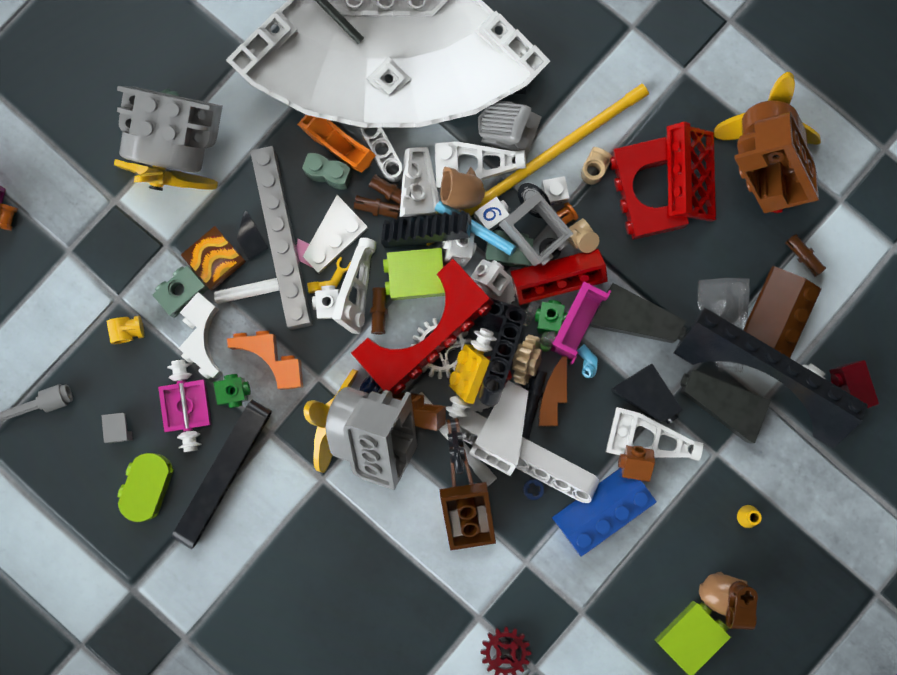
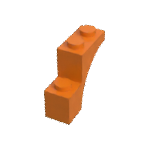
[297,115,376,173]
[227,331,303,390]

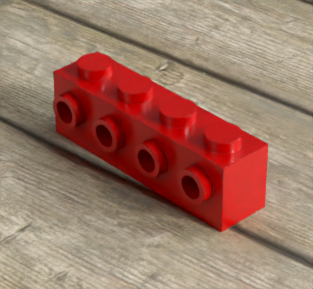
[510,248,608,305]

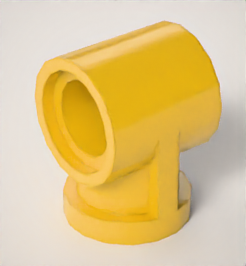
[107,315,144,344]

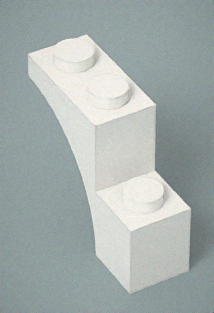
[179,292,223,380]

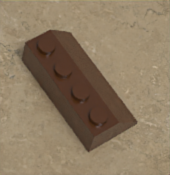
[743,266,822,358]

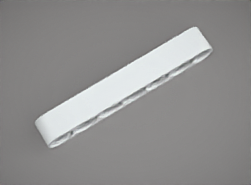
[459,408,599,503]

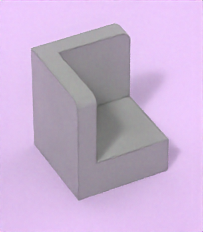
[101,413,133,443]

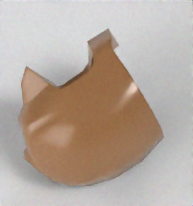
[440,167,485,210]
[699,572,748,616]

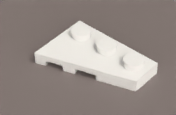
[400,147,439,217]
[303,195,368,274]

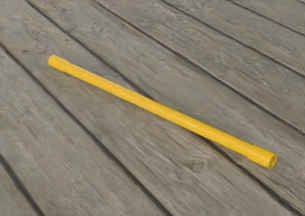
[426,83,649,246]

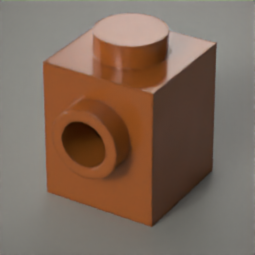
[618,445,655,482]

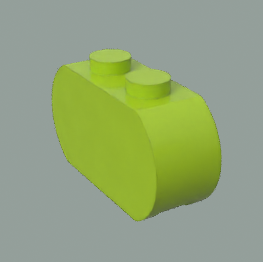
[117,453,174,522]

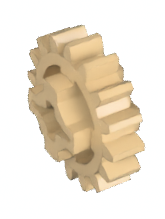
[512,334,542,385]

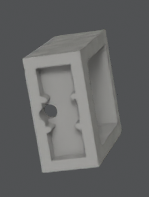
[499,192,573,266]

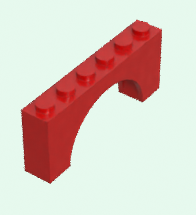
[351,259,494,396]

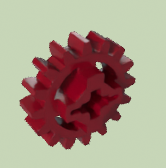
[480,626,531,675]

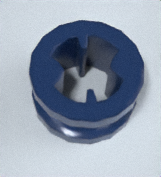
[360,376,381,394]
[523,479,544,500]

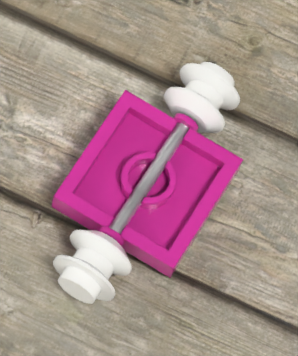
[158,360,212,452]

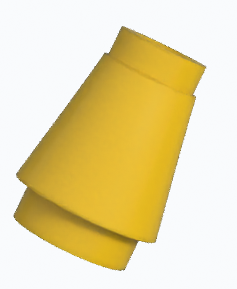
[737,505,762,528]

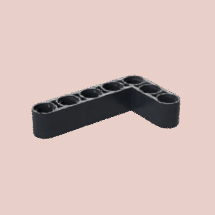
[473,297,526,406]

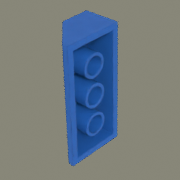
[552,468,657,557]

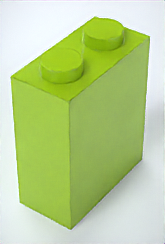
[383,248,445,301]
[654,601,731,675]

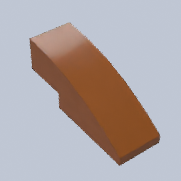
[538,356,567,426]
[379,390,446,431]

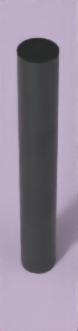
[315,0,364,44]

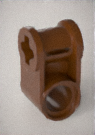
[726,581,758,630]

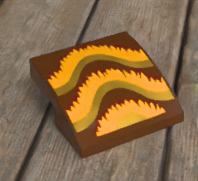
[181,226,246,291]

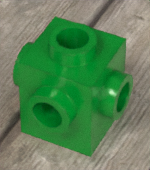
[535,300,568,337]
[213,374,251,408]

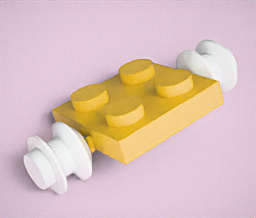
[446,328,497,420]

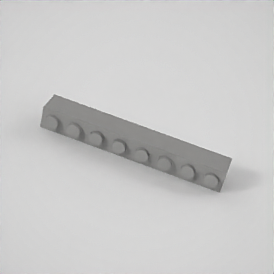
[250,146,313,330]

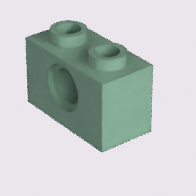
[152,265,209,318]

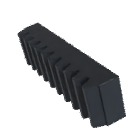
[381,210,472,248]

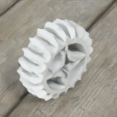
[411,318,471,379]

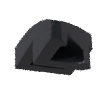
[237,210,268,259]

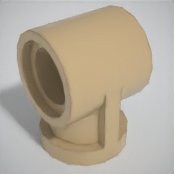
[581,147,612,185]
[568,218,599,253]

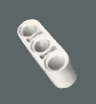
[361,127,403,183]

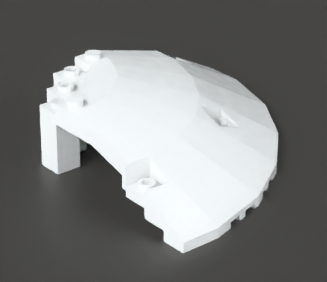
[226,0,550,128]

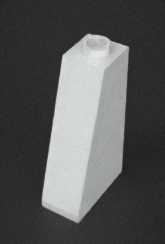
[469,380,529,476]

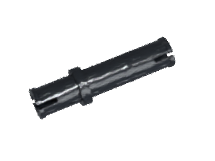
[522,370,547,439]

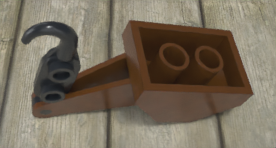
[439,418,496,551]

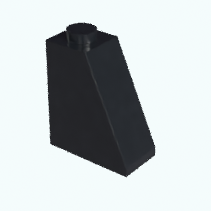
[611,363,682,424]

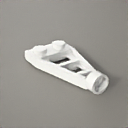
[435,142,526,189]
[332,238,377,334]
[606,407,703,461]

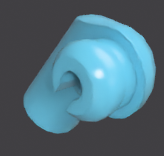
[577,344,598,378]

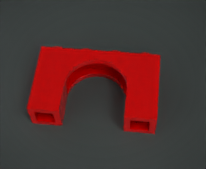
[609,137,689,240]

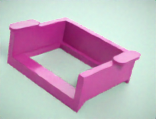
[551,282,611,365]

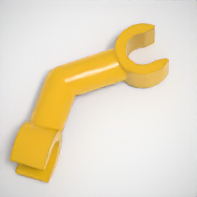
[307,257,351,294]

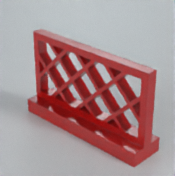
[667,122,716,221]

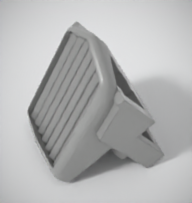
[478,101,542,158]

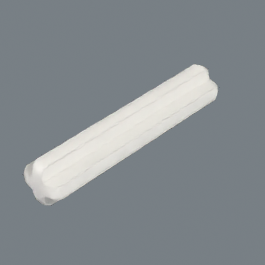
[214,278,279,304]

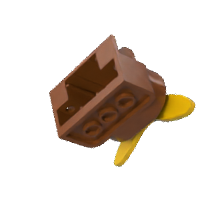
[714,72,821,213]

